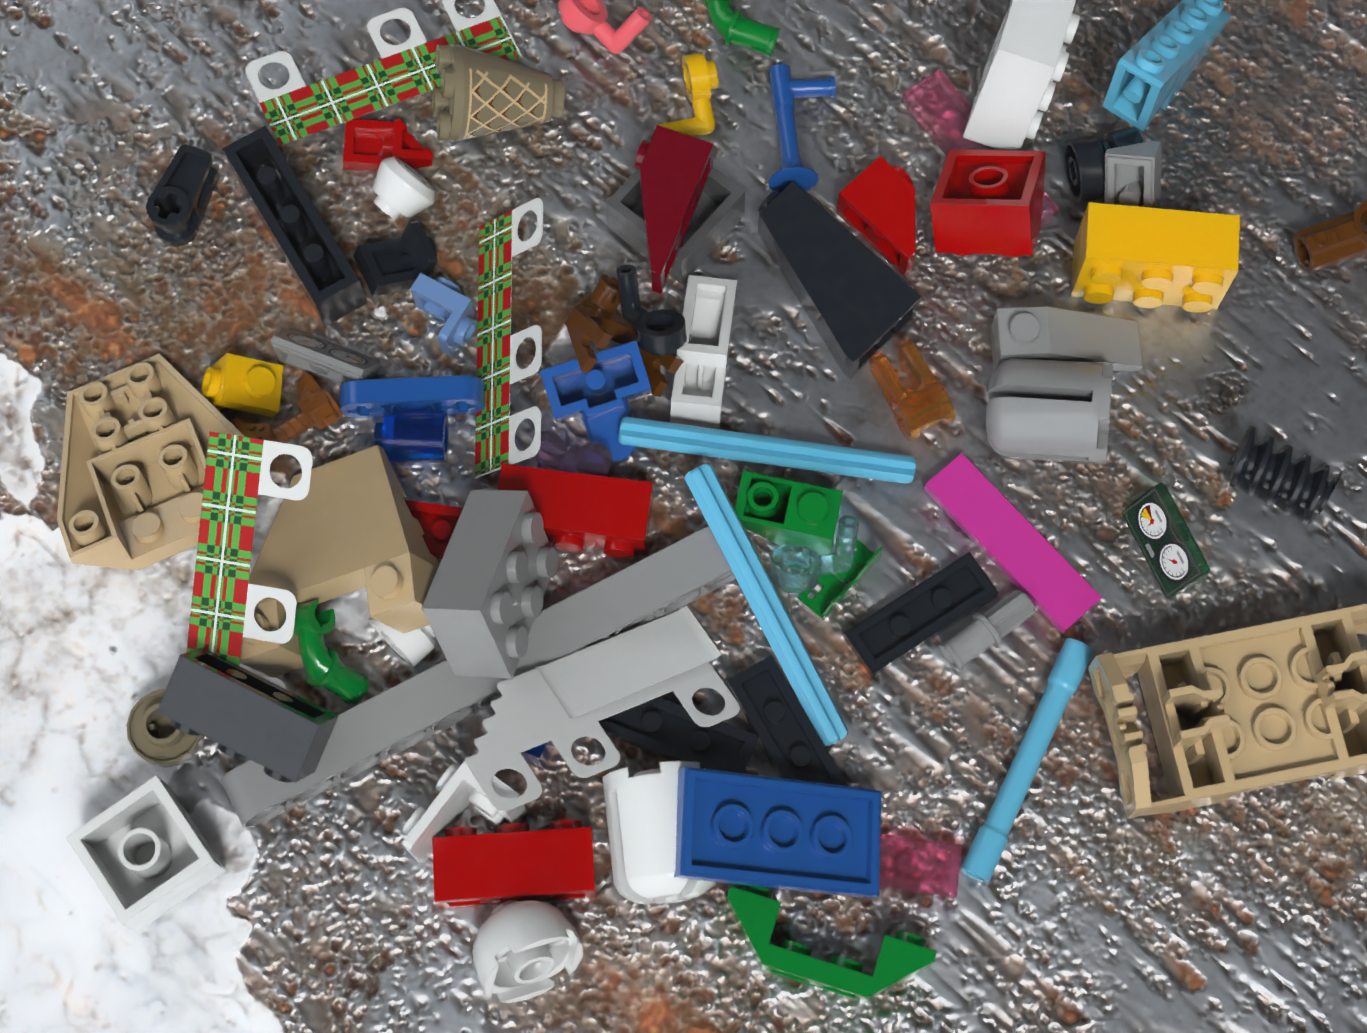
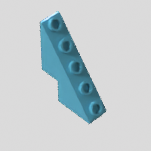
[1102,0,1232,132]

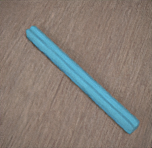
[618,417,916,484]
[685,463,848,746]

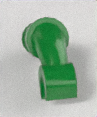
[702,0,780,58]
[294,599,369,705]

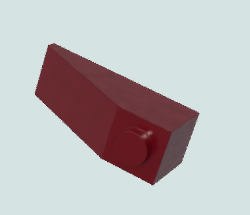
[634,125,714,294]

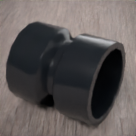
[1064,127,1143,202]

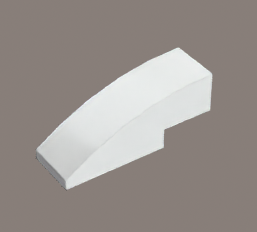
[670,275,737,429]

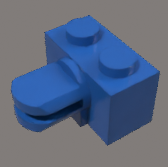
[540,341,651,463]

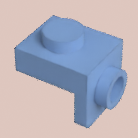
[410,273,477,356]

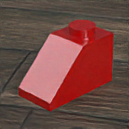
[836,156,916,277]

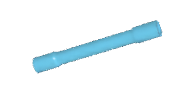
[960,638,1094,883]

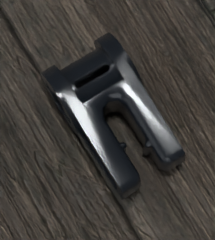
[146,145,219,247]

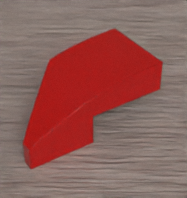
[343,118,433,171]

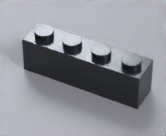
[222,126,367,326]

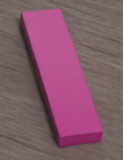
[923,453,1102,634]

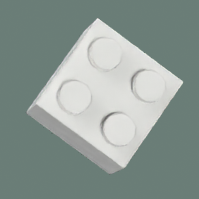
[65,775,226,933]

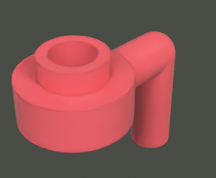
[559,0,652,54]

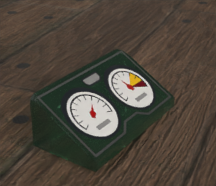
[1122,482,1210,598]

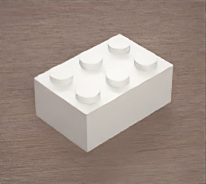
[963,0,1080,150]

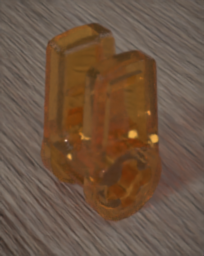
[869,339,956,442]

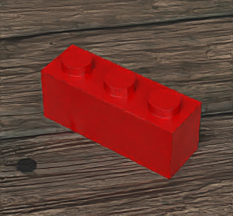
[498,464,654,559]
[432,820,597,909]

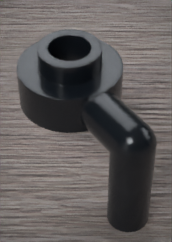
[616,265,687,356]

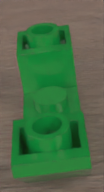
[726,885,937,1003]

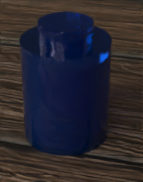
[374,412,449,463]

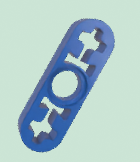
[340,376,485,418]

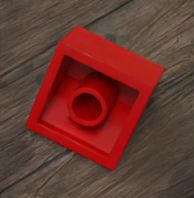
[930,149,1046,257]

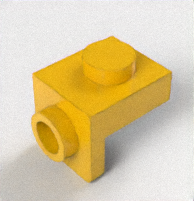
[201,353,284,417]

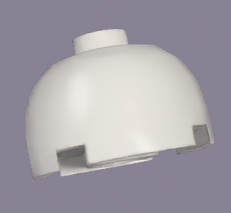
[473,900,583,1003]

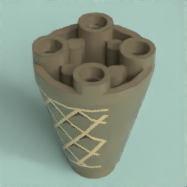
[431,44,565,142]

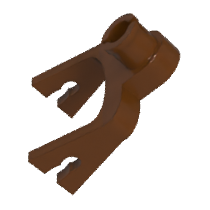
[565,274,684,397]

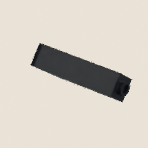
[758,182,922,380]

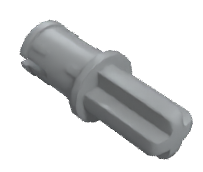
[939,590,1036,672]

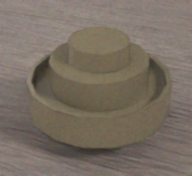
[126,689,205,767]

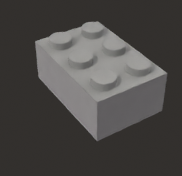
[422,490,558,679]

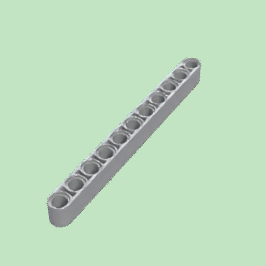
[221,526,736,828]

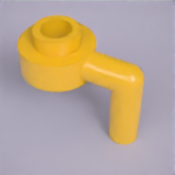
[657,52,718,137]

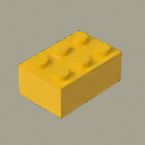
[1071,202,1240,313]

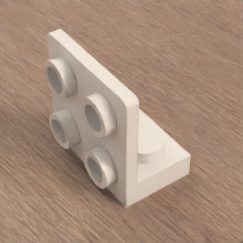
[402,756,527,864]

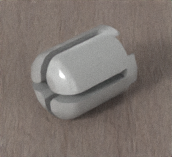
[986,358,1113,465]

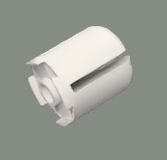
[602,761,716,905]

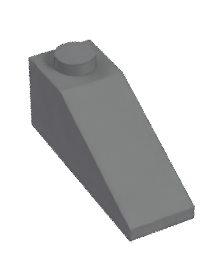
[990,306,1143,373]

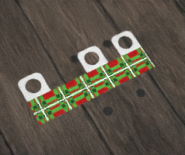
[245,0,522,146]
[475,198,543,479]
[186,431,313,690]

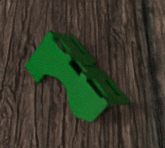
[797,536,883,621]

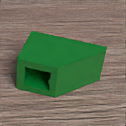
[734,471,843,556]

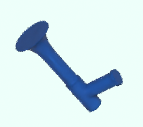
[768,64,835,193]

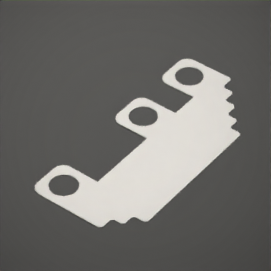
[465,662,740,811]

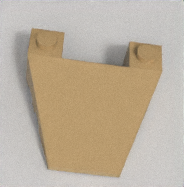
[240,445,440,678]

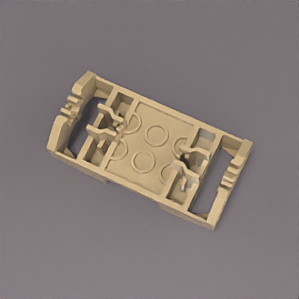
[1088,604,1367,819]

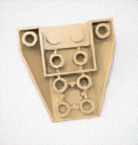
[57,354,245,570]

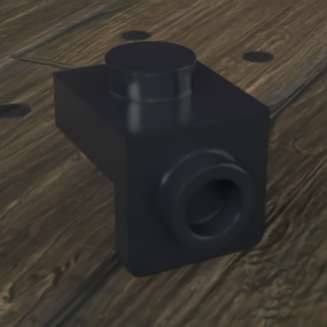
[353,221,438,297]

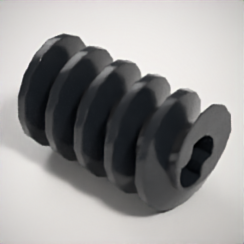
[1225,425,1341,526]

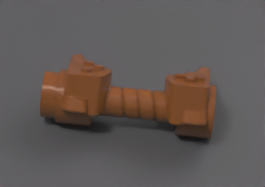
[233,373,343,462]

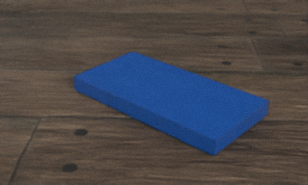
[674,767,881,898]

